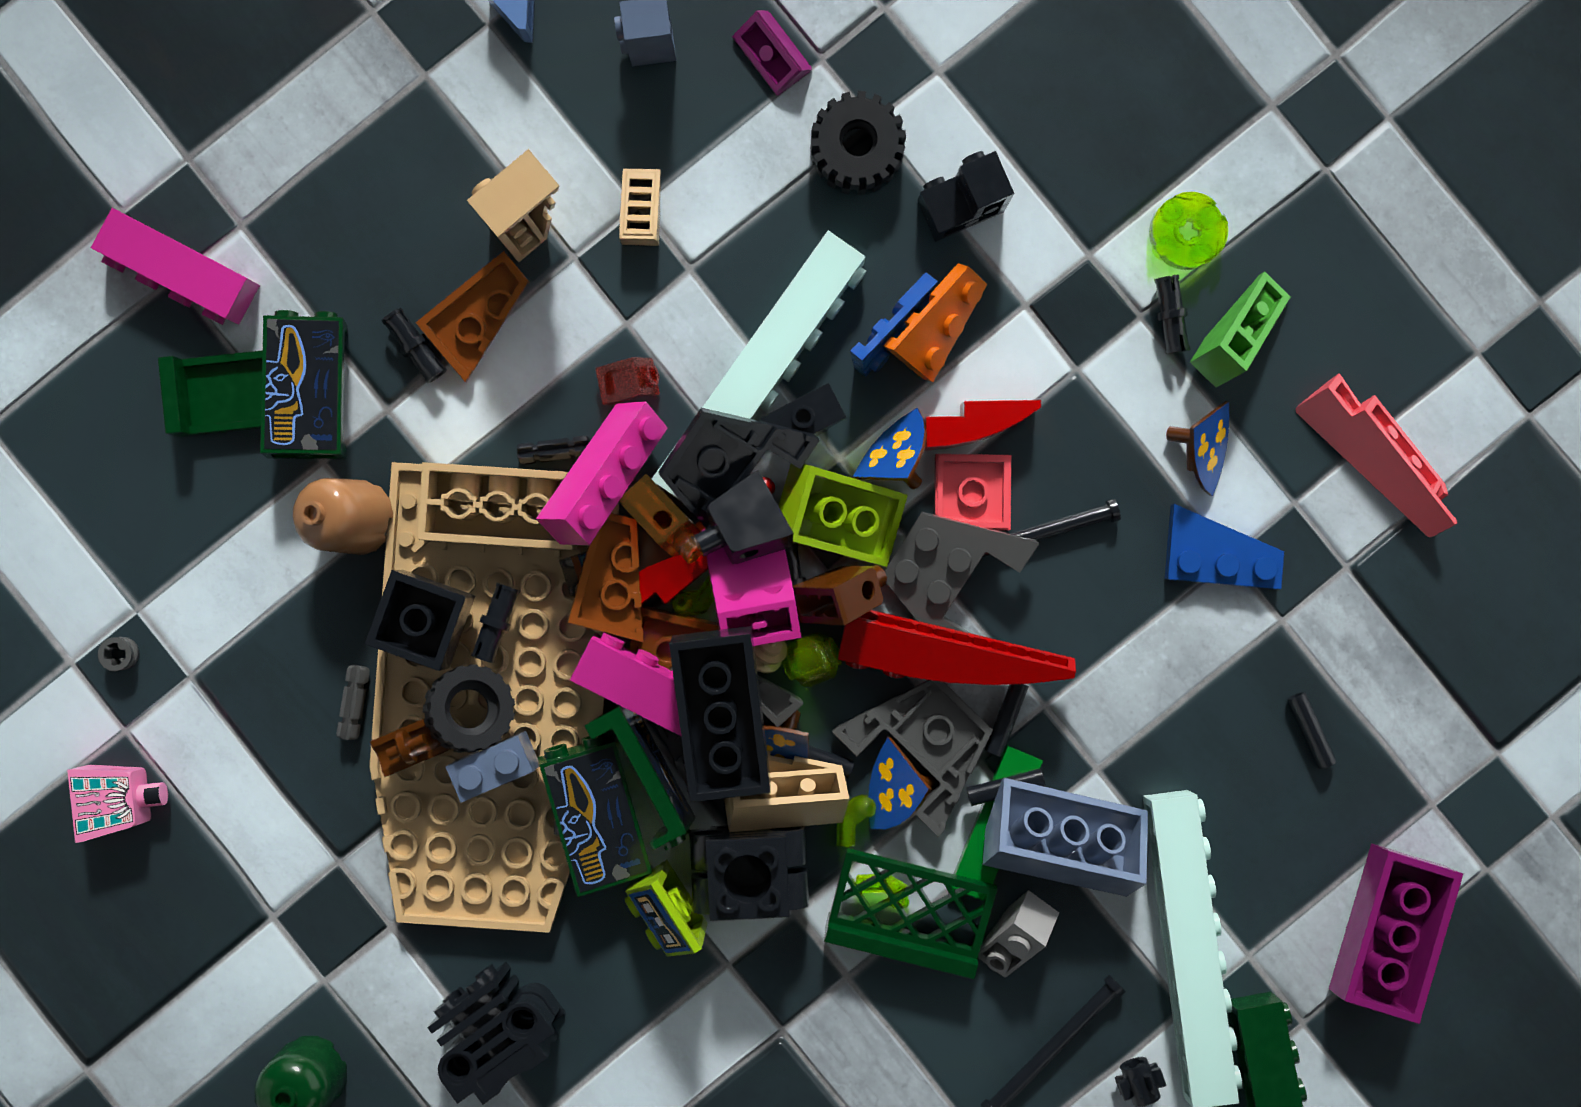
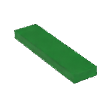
[953,745,1043,901]

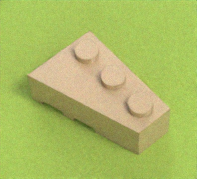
[467,149,559,262]
[724,750,849,832]

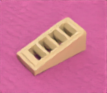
[619,169,661,246]

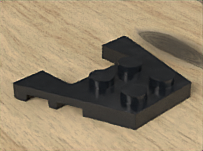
[658,407,820,529]

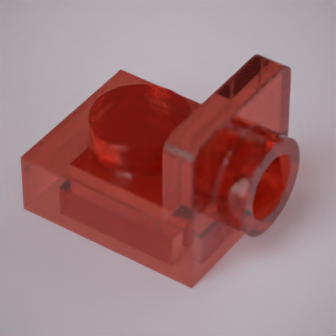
[595,357,660,405]

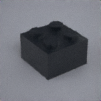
[365,570,475,671]

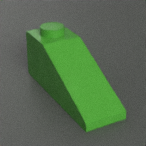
[1190,271,1290,387]

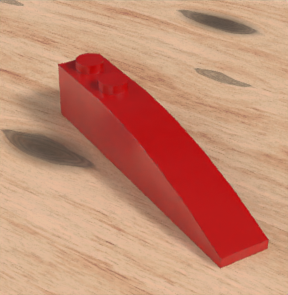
[837,610,1076,685]

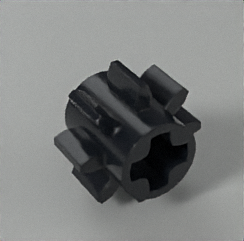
[1115,1057,1166,1107]

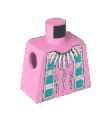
[67,765,168,843]

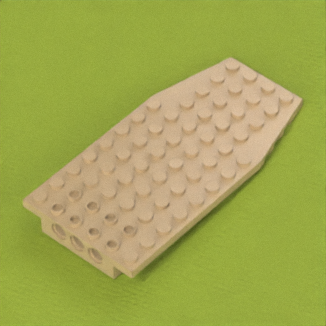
[370,462,619,933]

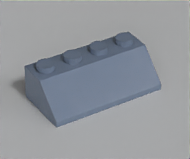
[983,778,1148,897]

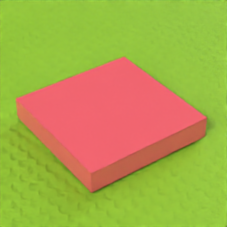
[934,454,1012,531]

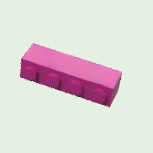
[90,208,260,325]
[536,401,668,545]
[570,632,681,736]

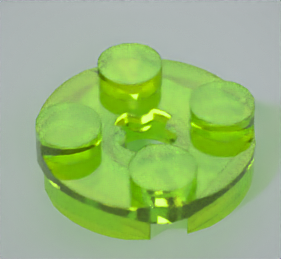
[1149,192,1228,270]

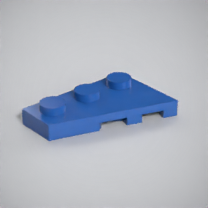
[850,272,938,377]
[1164,504,1284,589]

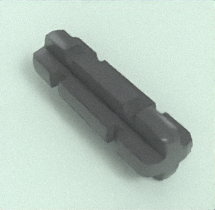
[336,665,370,740]

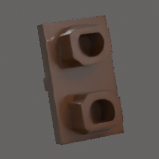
[370,718,451,777]

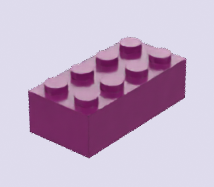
[1328,843,1463,1024]

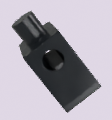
[693,471,794,564]

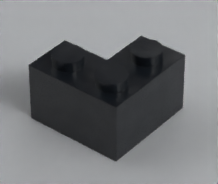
[918,151,1015,242]

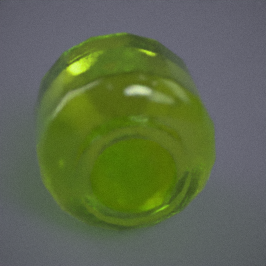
[783,632,842,688]

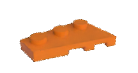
[883,263,987,382]

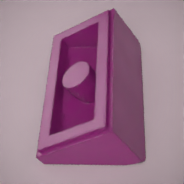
[732,10,812,96]

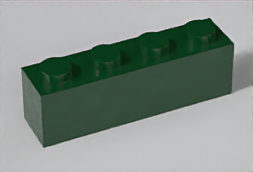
[1229,991,1307,1107]

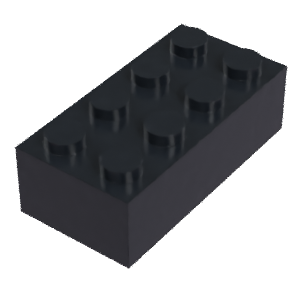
[669,626,771,802]

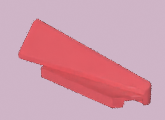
[1295,374,1457,537]

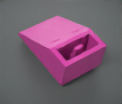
[702,529,801,646]

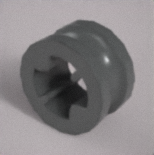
[98,637,140,671]

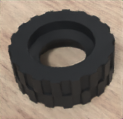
[423,664,515,753]

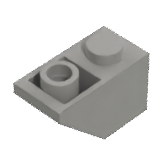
[978,890,1059,978]

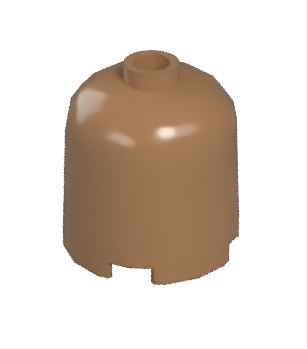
[293,478,393,555]

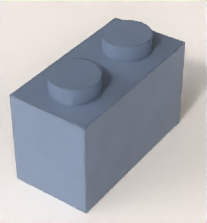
[614,0,677,67]
[445,731,540,803]

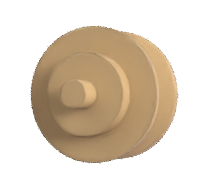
[754,641,788,673]

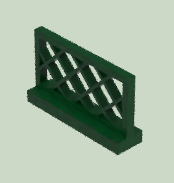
[824,848,997,979]

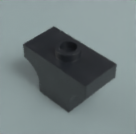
[760,383,846,436]

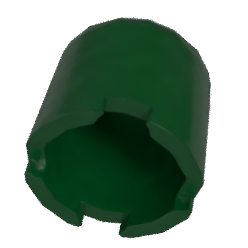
[255,1036,347,1107]

